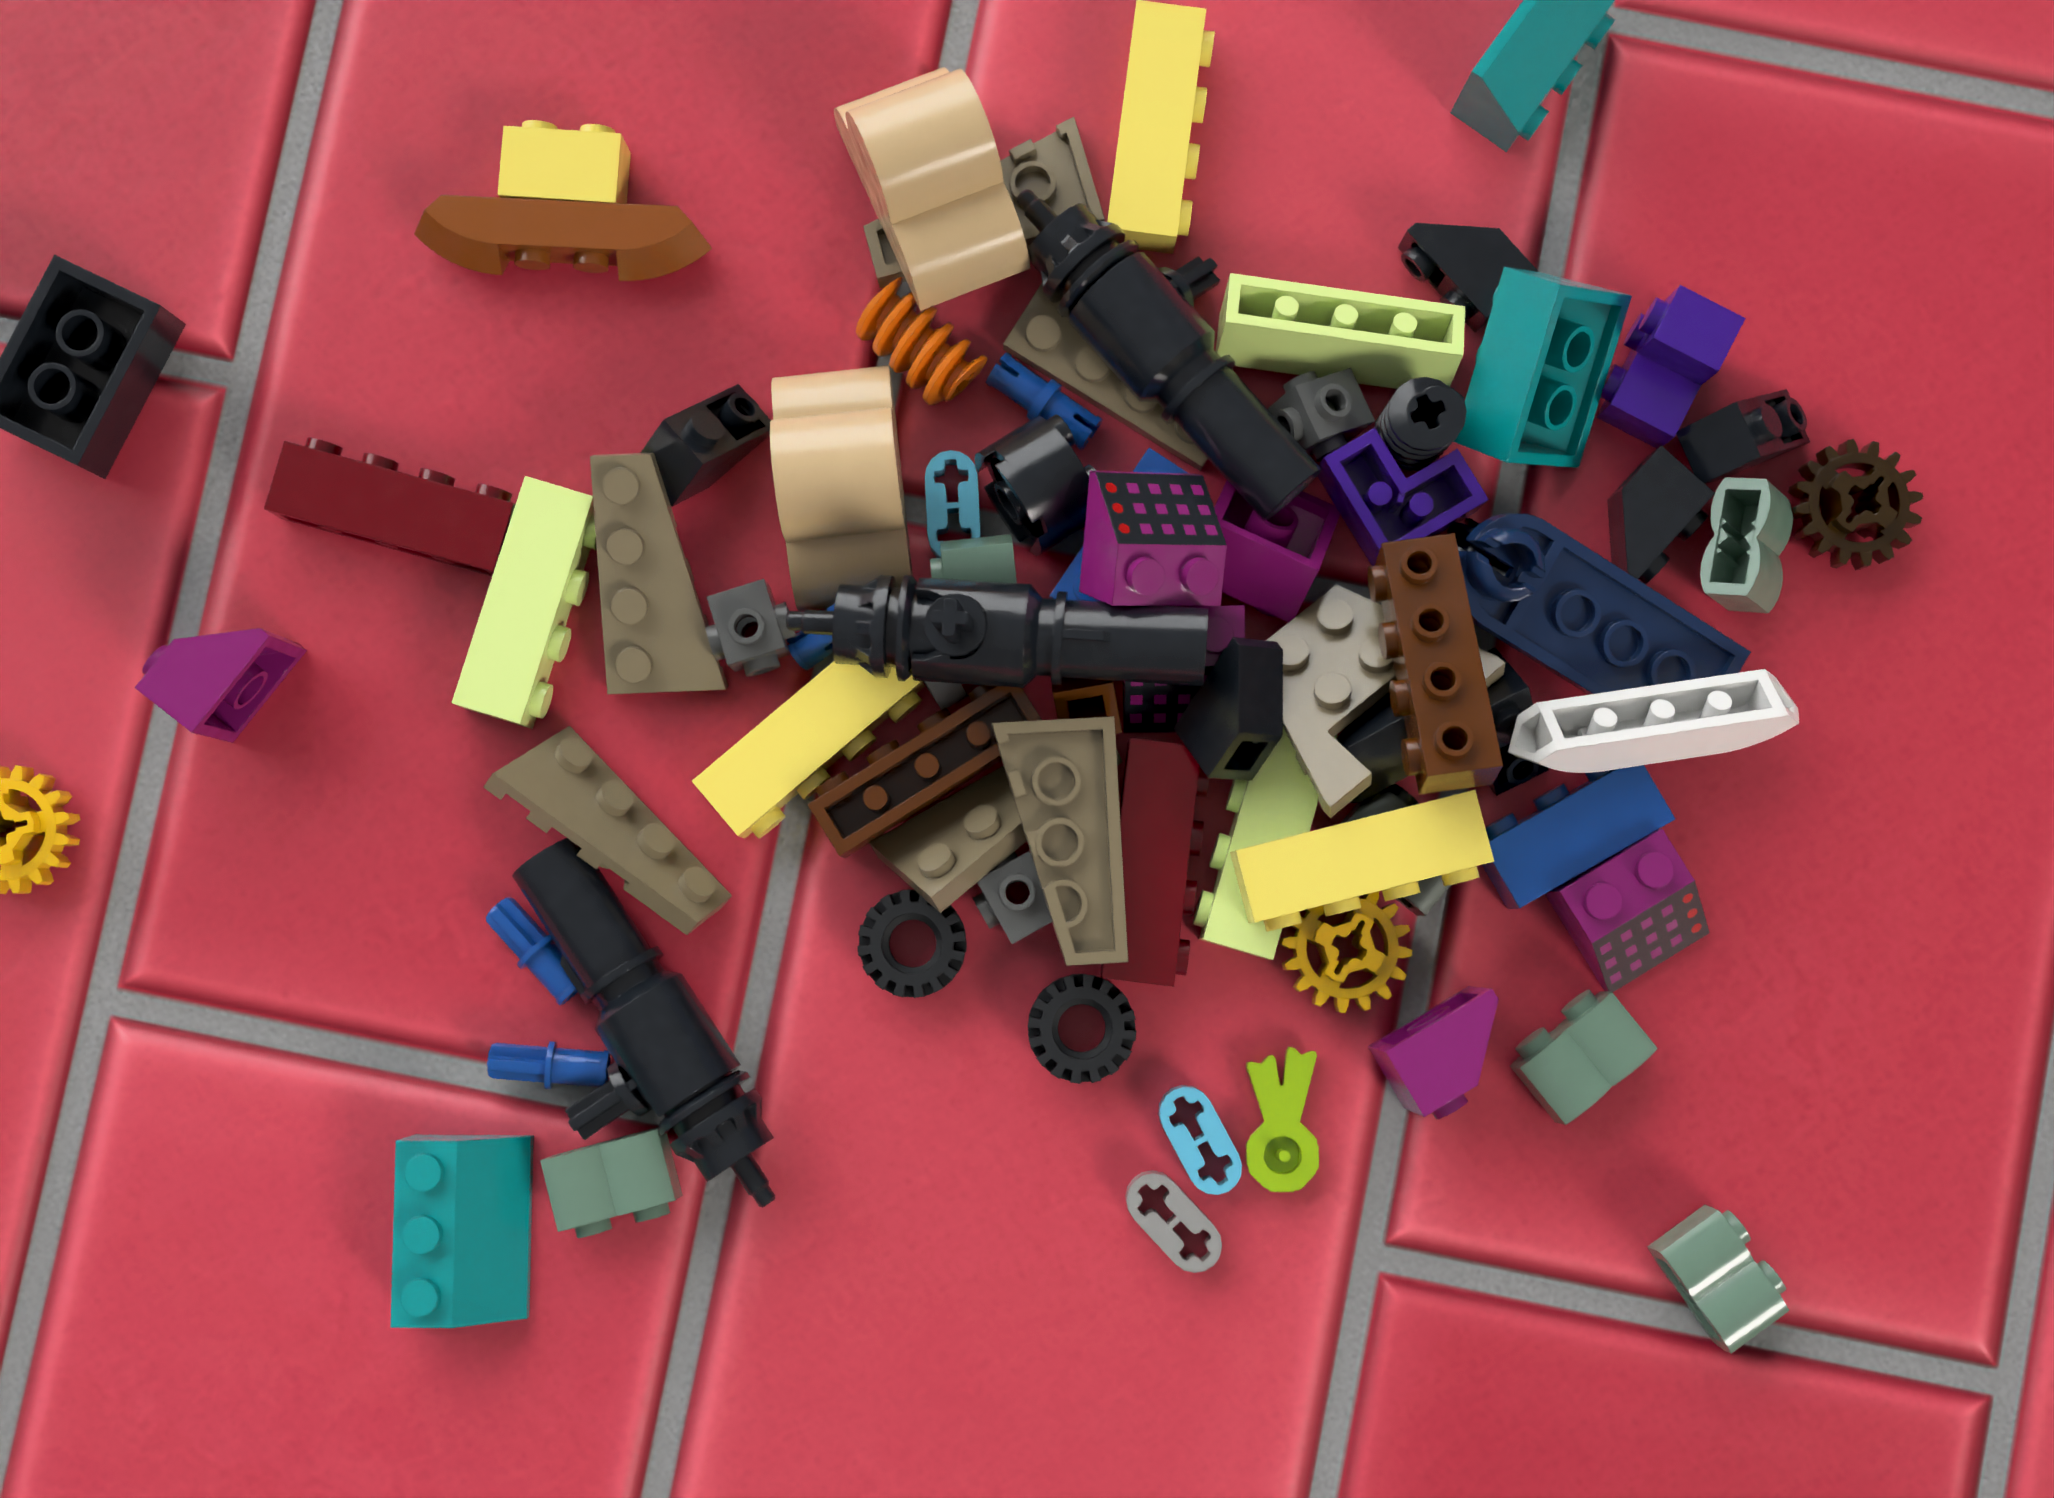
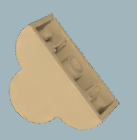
[834,67,1030,311]
[770,365,913,611]

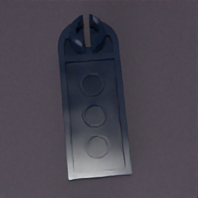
[1459,513,1751,695]

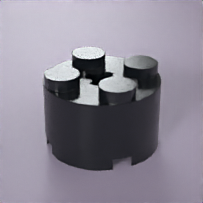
[975,414,1096,556]

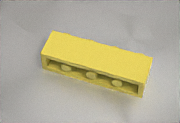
[1107,0,1215,254]
[692,661,925,839]
[1230,790,1494,932]

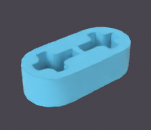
[925,450,981,558]
[1158,1085,1242,1195]

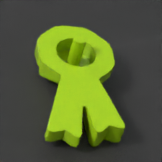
[1246,1046,1319,1192]

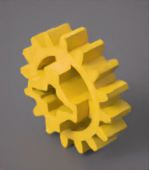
[0,765,80,894]
[1279,891,1413,1013]

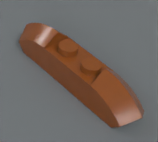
[414,195,712,281]

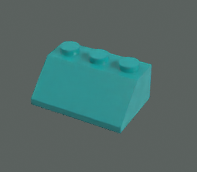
[1450,0,1616,152]
[1453,267,1632,468]
[390,1134,534,1328]

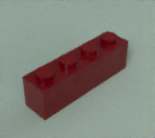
[264,437,515,576]
[1100,738,1209,987]

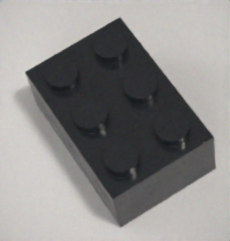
[0,254,186,479]

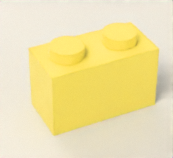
[498,120,631,204]

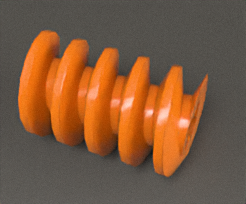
[855,277,988,405]

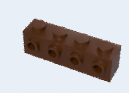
[1367,533,1503,795]
[807,685,1042,858]

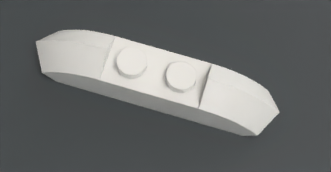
[1508,669,1799,773]

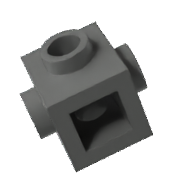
[1268,368,1375,462]
[706,579,796,677]
[972,851,1052,944]

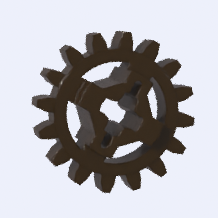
[1788,439,1923,570]

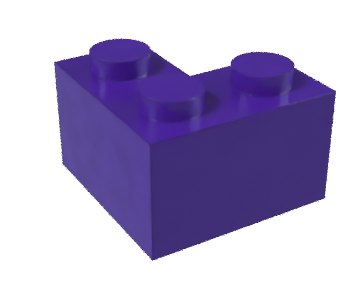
[1596,285,1746,449]
[1317,428,1489,566]

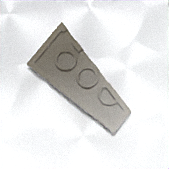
[590,453,728,694]
[483,726,732,935]

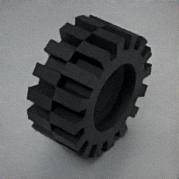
[857,889,967,998]
[1028,974,1137,1084]

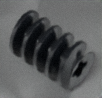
[1374,377,1467,471]

